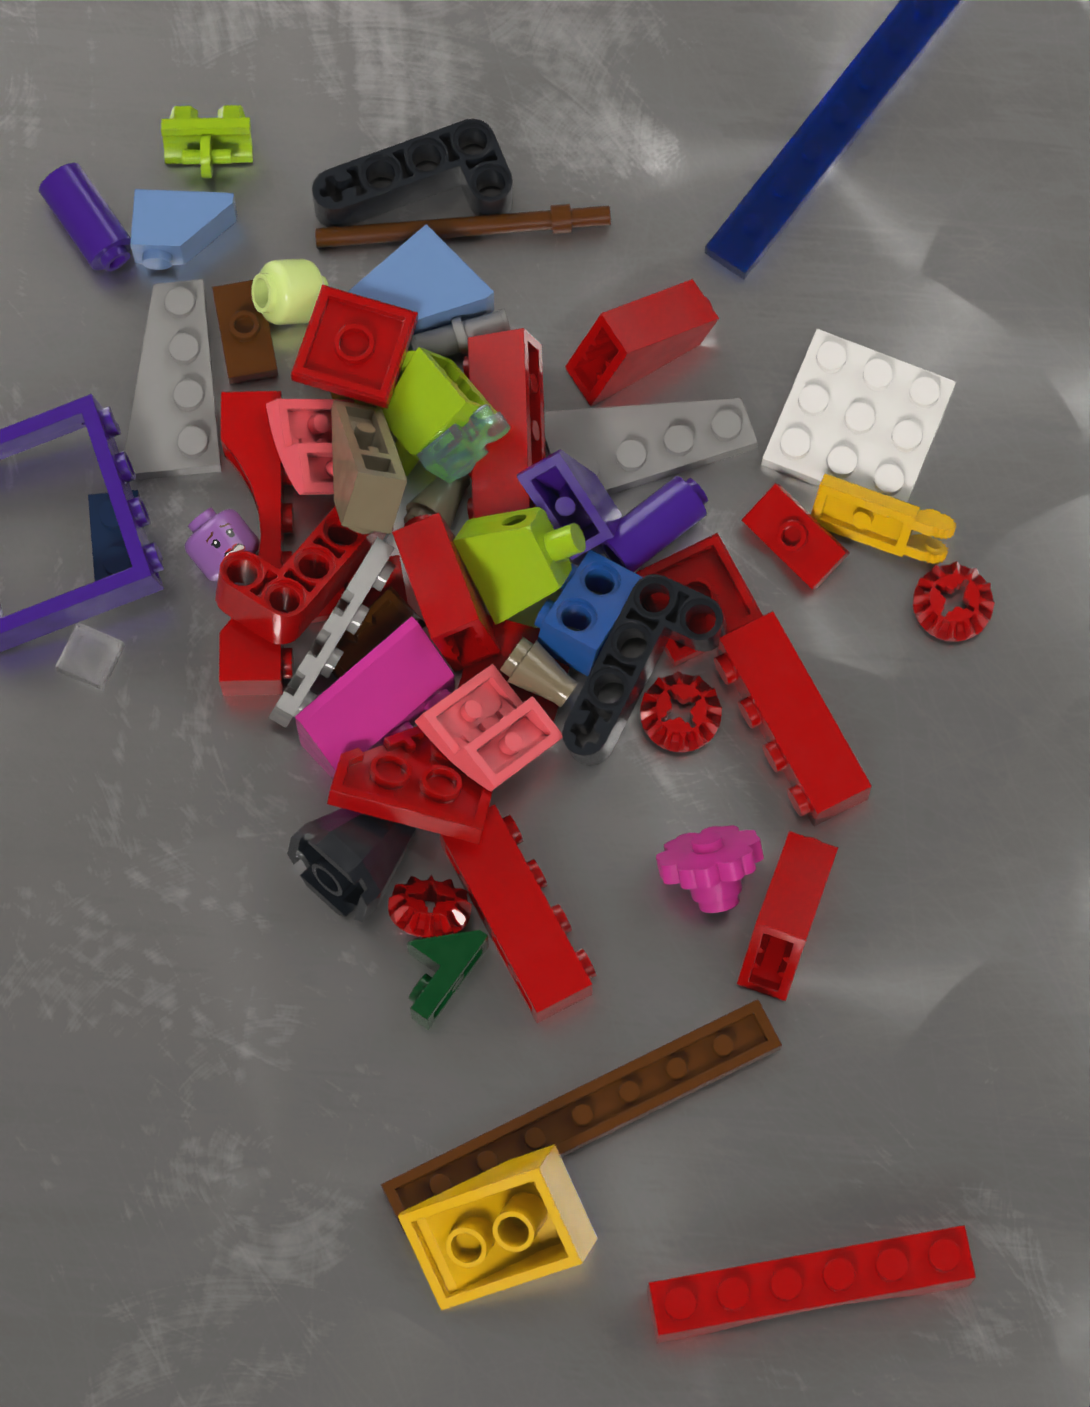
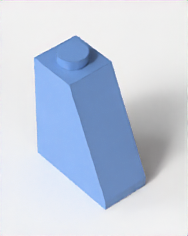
[348,224,494,335]

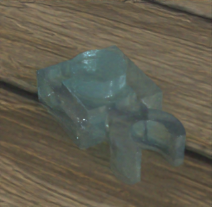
[417,404,511,484]

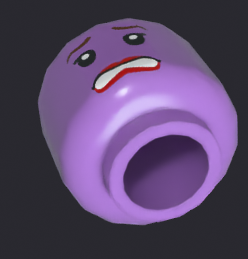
[185,507,260,582]

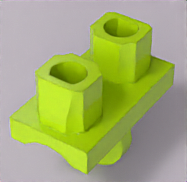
[161,105,253,179]

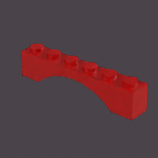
[219,391,294,696]
[647,1225,976,1343]

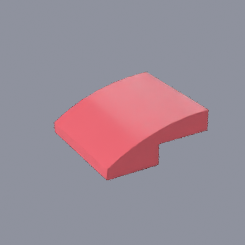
[266,399,354,495]
[414,663,563,791]

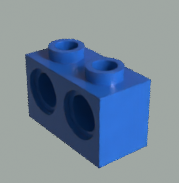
[534,550,643,676]

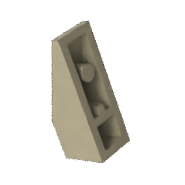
[331,400,407,534]

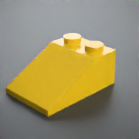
[398,1144,598,1311]

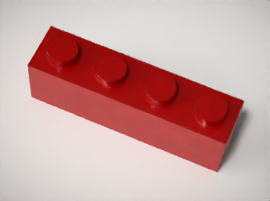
[463,328,546,520]
[714,611,872,827]
[440,804,597,1023]

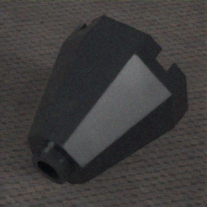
[287,808,417,923]

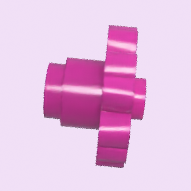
[656,825,764,913]

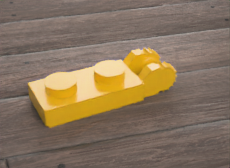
[811,474,956,564]

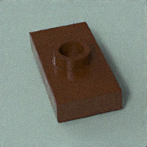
[212,280,279,384]
[332,586,426,679]

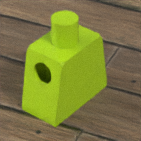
[383,347,499,476]
[453,507,586,625]

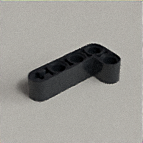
[312,119,513,227]
[562,574,727,766]

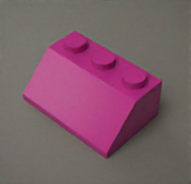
[295,617,455,779]

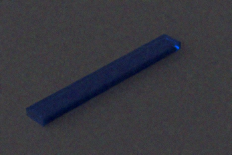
[704,0,965,280]

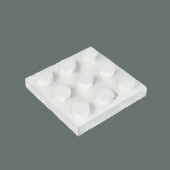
[761,329,956,503]

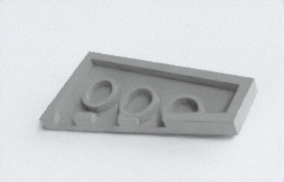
[124,279,222,481]
[544,398,758,495]
[268,537,396,728]

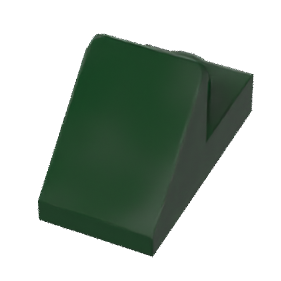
[407,930,489,1030]

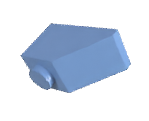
[130,189,237,270]

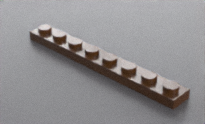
[381,999,782,1235]

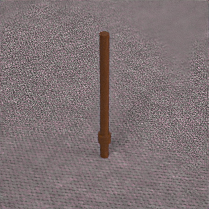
[315,204,611,248]

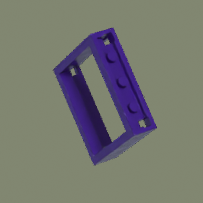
[0,394,164,652]

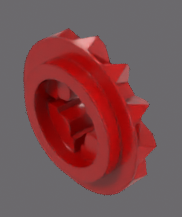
[913,561,995,642]
[640,671,722,752]
[388,874,472,938]

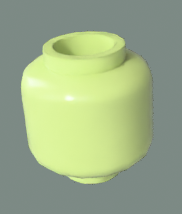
[251,259,329,325]

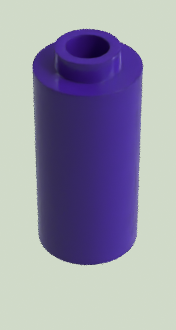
[39,163,131,272]
[599,476,708,572]

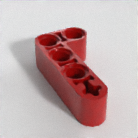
[215,506,387,644]

